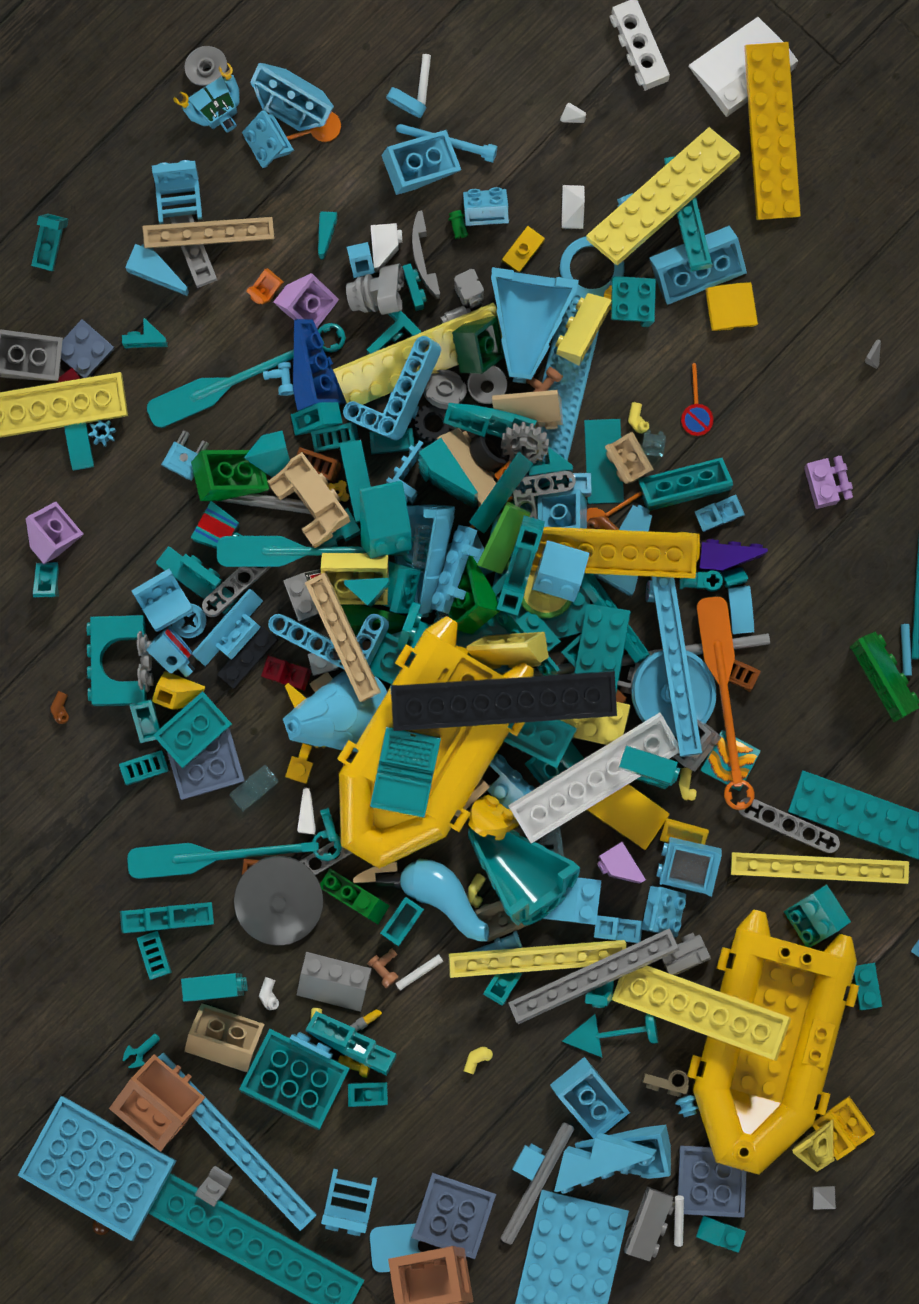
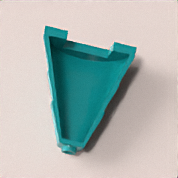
[468,827,580,926]

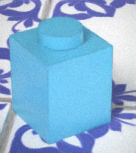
[347,242,375,278]
[512,1143,545,1180]

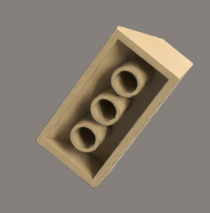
[437,428,496,507]

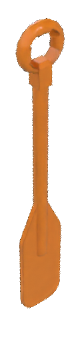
[697,597,755,810]

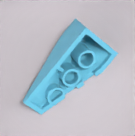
[575,1125,671,1179]

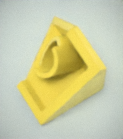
[792,1119,835,1172]

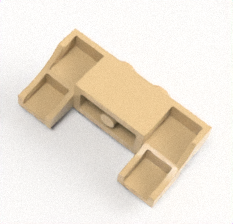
[267,452,350,548]

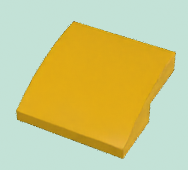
[705,282,758,331]
[812,1096,875,1160]

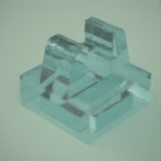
[642,430,666,457]

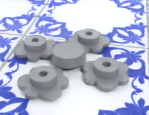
[137,631,154,692]

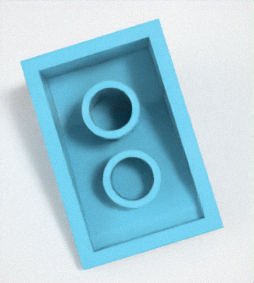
[381,130,461,195]
[542,878,601,925]
[550,1057,630,1139]

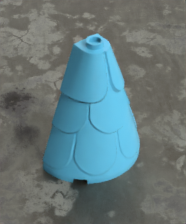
[491,267,579,384]
[394,505,455,617]
[283,671,387,752]

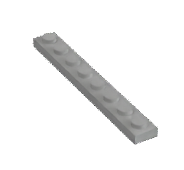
[508,928,679,1024]

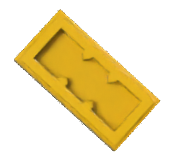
[502,226,545,273]
[660,818,709,845]

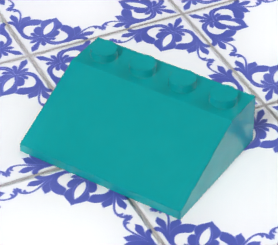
[418,438,478,509]
[239,1029,350,1131]

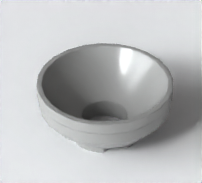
[467,366,507,404]

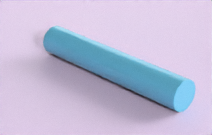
[901,624,912,676]

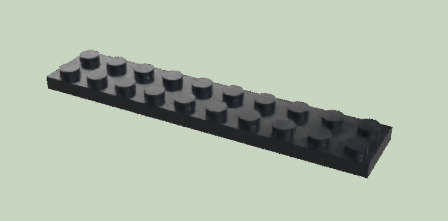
[390,671,617,731]

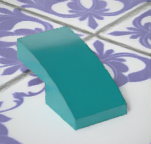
[64,423,94,471]

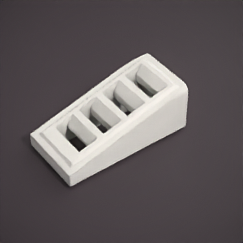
[297,788,316,835]

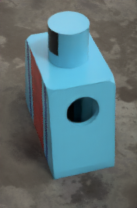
[147,625,195,677]

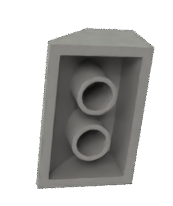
[297,952,372,1012]
[624,1186,675,1261]

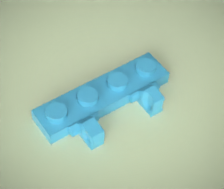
[430,525,481,614]

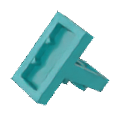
[31,214,69,271]
[366,311,421,355]

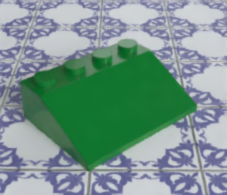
[850,631,919,722]

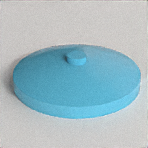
[631,650,716,737]

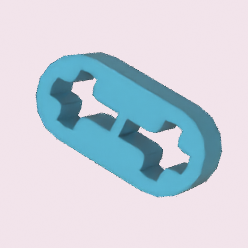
[386,87,426,118]

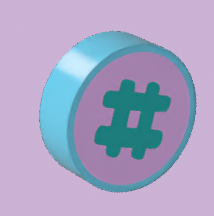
[646,580,655,603]

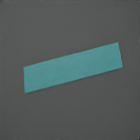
[584,419,624,504]
[469,452,533,533]

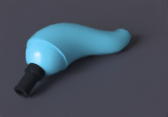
[376,859,489,941]

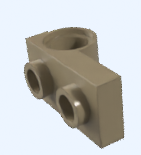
[642,1070,689,1097]

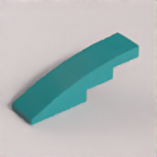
[443,403,537,438]
[120,902,214,934]
[306,1011,397,1076]

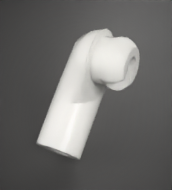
[259,977,279,1010]

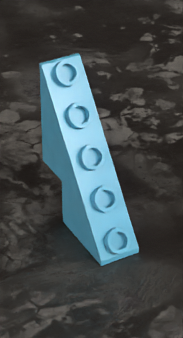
[554,1133,657,1194]

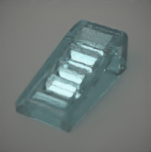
[411,524,432,572]

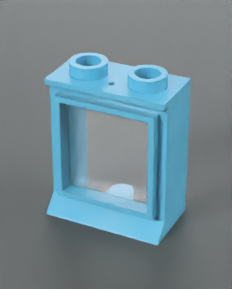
[656,837,722,897]

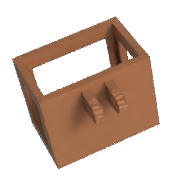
[109,1055,205,1152]
[388,1246,474,1304]

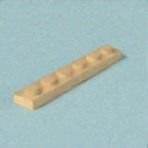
[142,217,274,249]
[305,573,381,702]

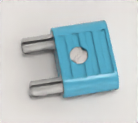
[161,431,209,481]

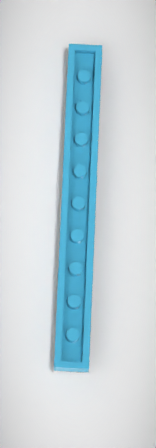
[651,576,702,757]
[158,1052,317,1231]

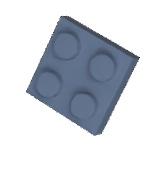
[61,319,115,378]

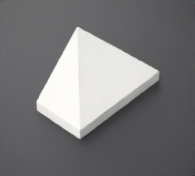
[562,185,585,229]

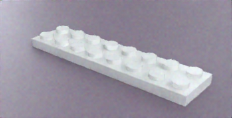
[508,713,679,843]

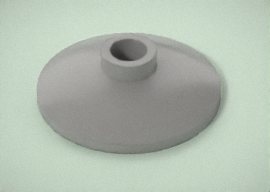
[185,46,227,86]

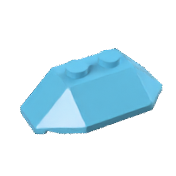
[250,63,334,131]

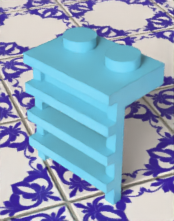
[152,160,202,224]
[386,440,423,505]
[321,1169,377,1236]

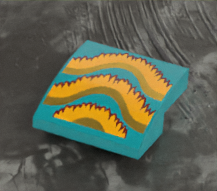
[701,730,761,791]

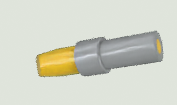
[350,1010,382,1032]

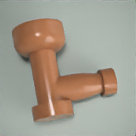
[526,366,563,392]
[367,948,399,988]

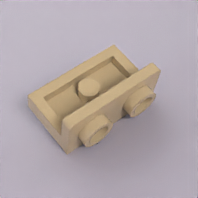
[605,432,654,484]

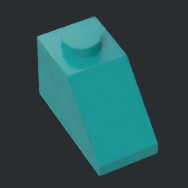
[291,402,342,436]

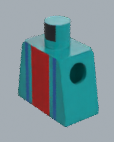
[191,501,243,549]

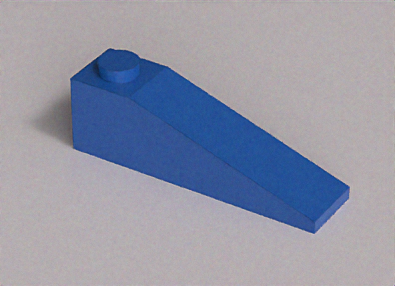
[293,319,346,411]

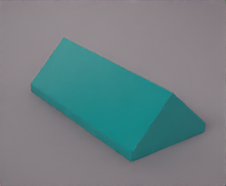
[638,458,733,511]

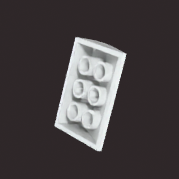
[688,17,798,117]

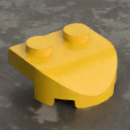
[468,794,519,840]

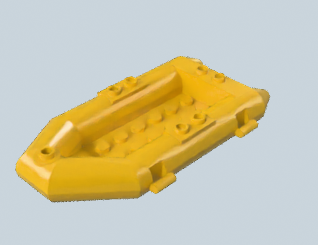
[337,616,534,869]
[687,910,859,1175]

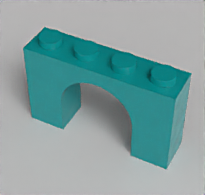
[497,515,545,615]
[87,615,147,706]
[618,745,680,789]
[181,973,248,1002]

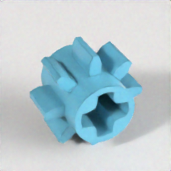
[88,420,116,447]

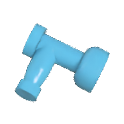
[263,362,294,396]

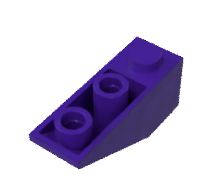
[698,539,768,573]

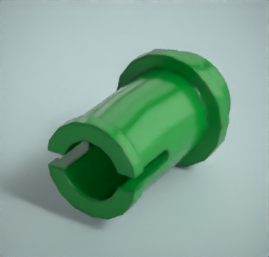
[448,210,468,239]

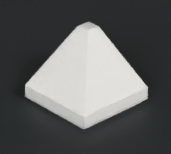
[560,103,586,123]

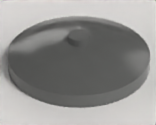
[234,856,323,945]

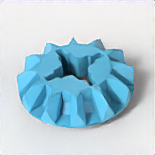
[172,603,206,638]

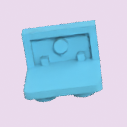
[131,569,193,632]

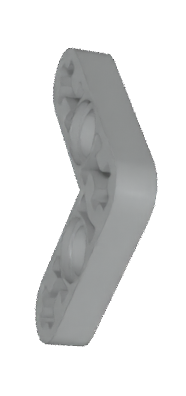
[513,470,576,519]

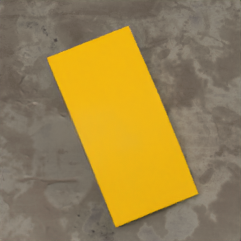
[587,784,670,850]

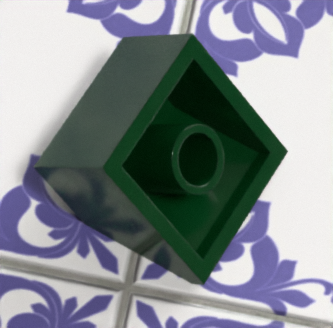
[452,316,504,374]

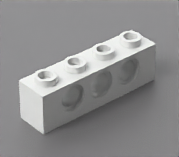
[610,0,670,91]

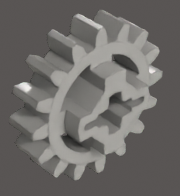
[501,422,549,464]

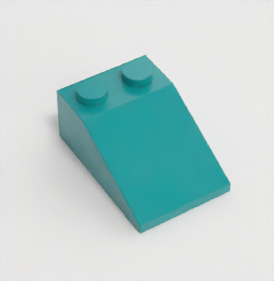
[360,481,411,559]

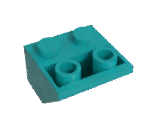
[784,884,851,948]

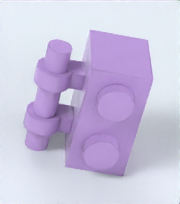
[804,456,853,509]

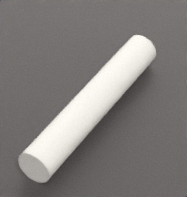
[417,54,431,105]
[395,954,444,990]
[674,1195,684,1247]

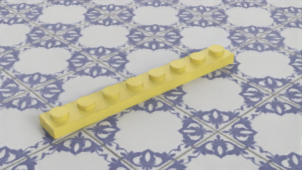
[730,852,909,884]
[449,940,626,978]

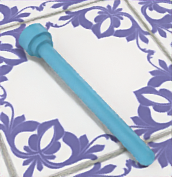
[396,124,498,163]

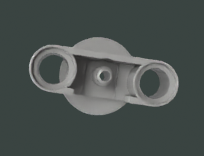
[346,263,404,315]

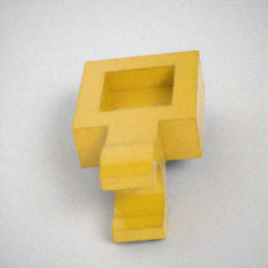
[285,743,313,784]

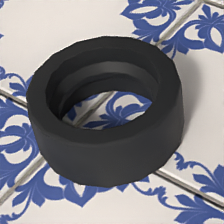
[470,433,509,472]

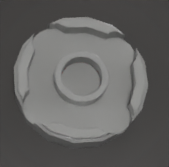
[423,370,466,409]

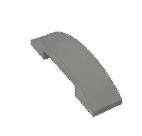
[412,211,440,299]
[170,215,217,288]

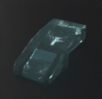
[229,765,279,812]

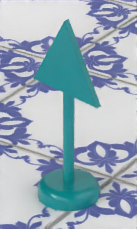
[562,1013,658,1058]

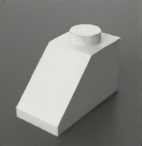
[371,223,403,273]

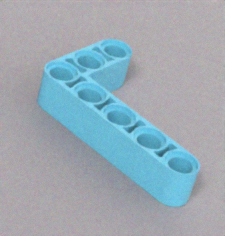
[343,336,441,440]
[268,614,389,670]

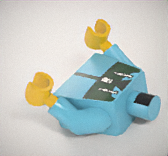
[173,63,240,132]

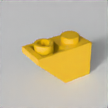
[152,671,205,709]

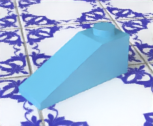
[125,244,189,296]

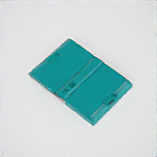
[370,727,441,818]

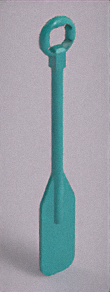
[147,323,346,428]
[217,536,430,567]
[127,830,342,879]

